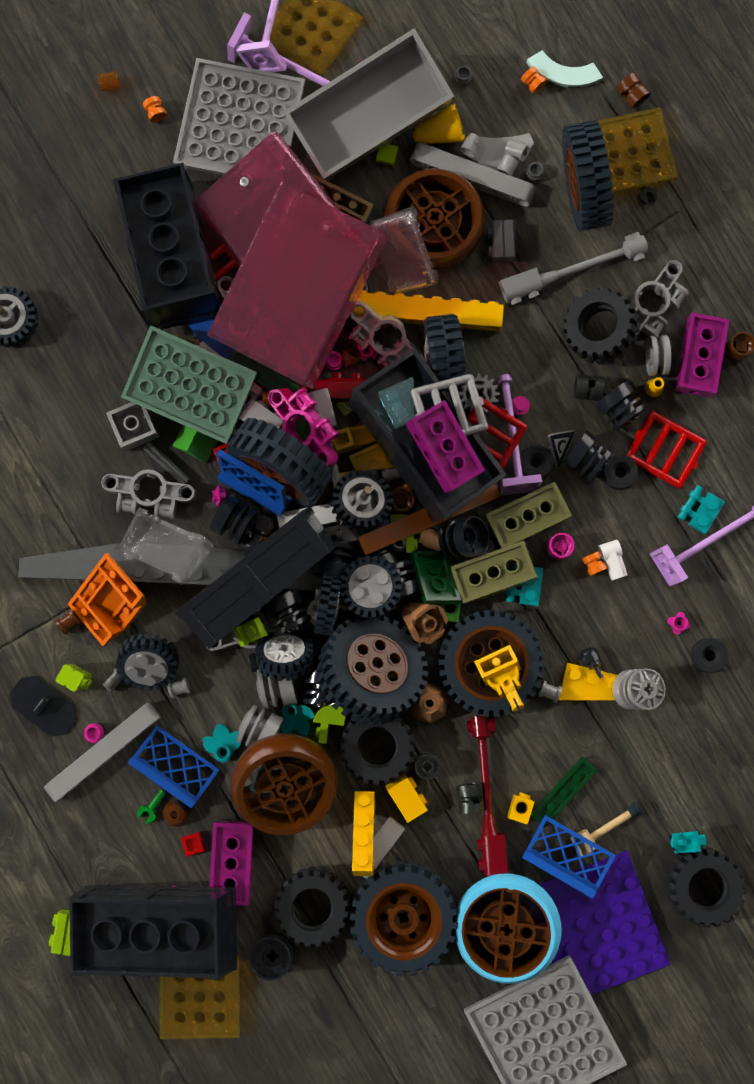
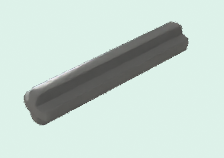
[143,442,190,484]

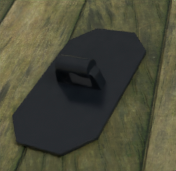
[10,676,77,736]

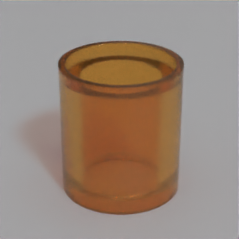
[97,71,120,92]

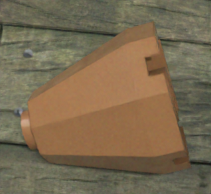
[401,602,448,644]
[409,682,449,723]

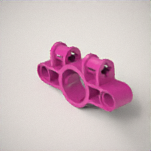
[268,387,340,467]

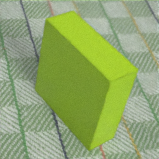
[376,144,398,166]

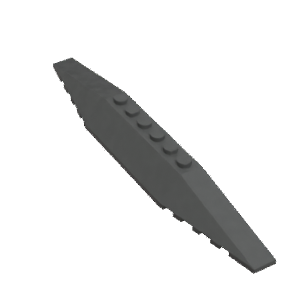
[18,543,323,591]

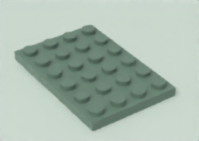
[121,325,258,444]

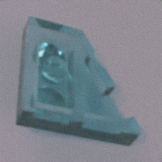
[378,377,414,429]

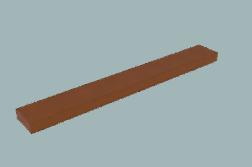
[356,483,501,556]

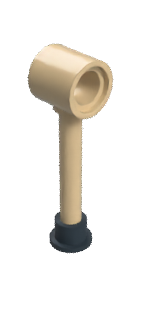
[570,802,642,856]

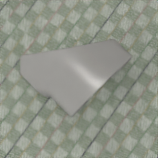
[460,133,534,176]

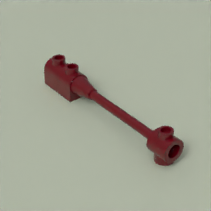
[254,373,366,402]
[467,716,508,876]

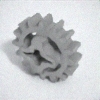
[458,373,500,414]

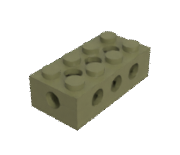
[484,482,572,549]
[450,540,539,605]

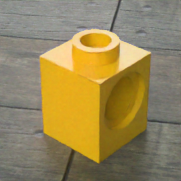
[507,792,534,825]

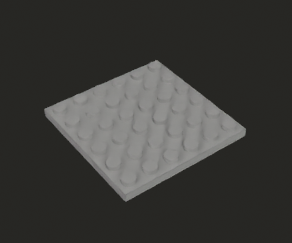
[173,58,305,187]
[464,955,627,1084]

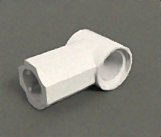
[598,539,628,580]

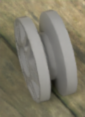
[645,335,671,376]

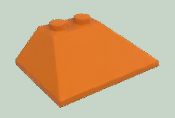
[68,553,147,647]

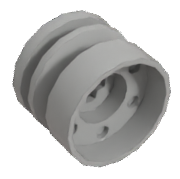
[612,668,666,710]
[256,669,298,709]
[236,704,284,747]

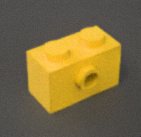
[385,773,428,823]

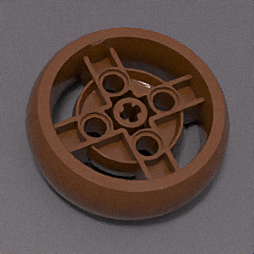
[384,168,485,270]
[230,733,338,835]

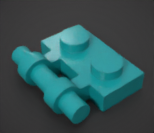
[677,485,725,535]
[505,564,543,606]

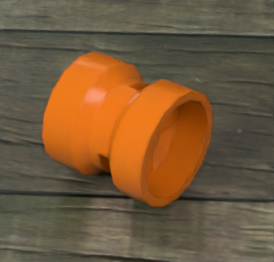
[521,66,547,94]
[143,96,167,123]
[582,551,607,576]

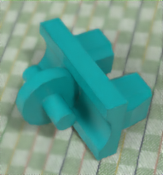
[670,831,707,853]

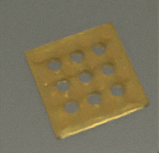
[261,0,363,77]
[598,107,678,193]
[160,955,240,1039]

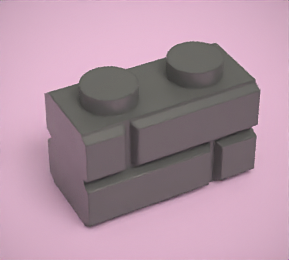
[487,220,516,263]

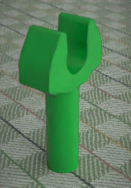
[137,789,167,824]

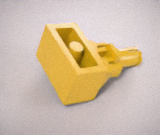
[474,645,524,712]

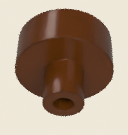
[341,348,361,368]

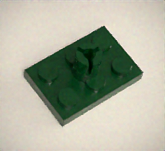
[410,551,461,605]

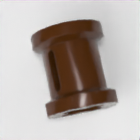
[55,610,81,635]

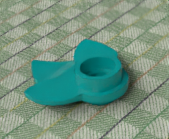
[281,703,315,736]
[203,723,241,762]

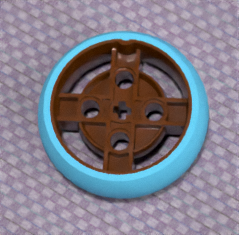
[454,873,562,984]

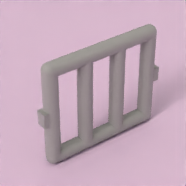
[411,374,488,436]

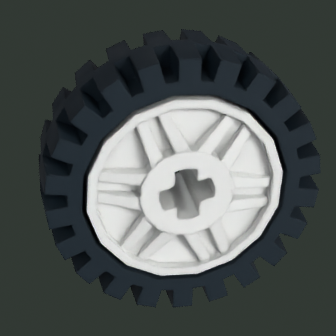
[255,631,314,681]

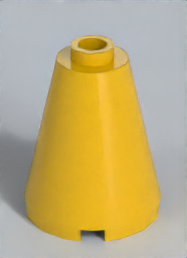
[412,104,465,145]

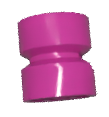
[546,533,574,560]

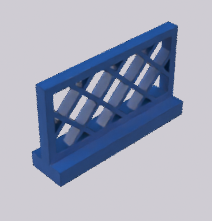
[217,450,292,517]
[128,725,219,809]
[522,815,616,899]

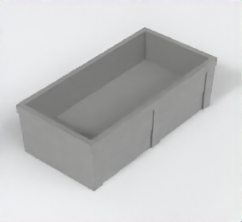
[283,28,454,182]

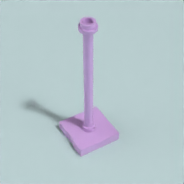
[236,0,287,72]
[227,12,331,86]
[498,374,542,496]
[650,506,754,586]

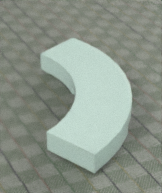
[526,50,603,88]

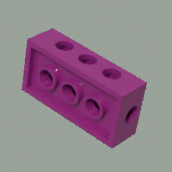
[674,312,729,398]
[405,400,485,492]
[209,820,255,906]

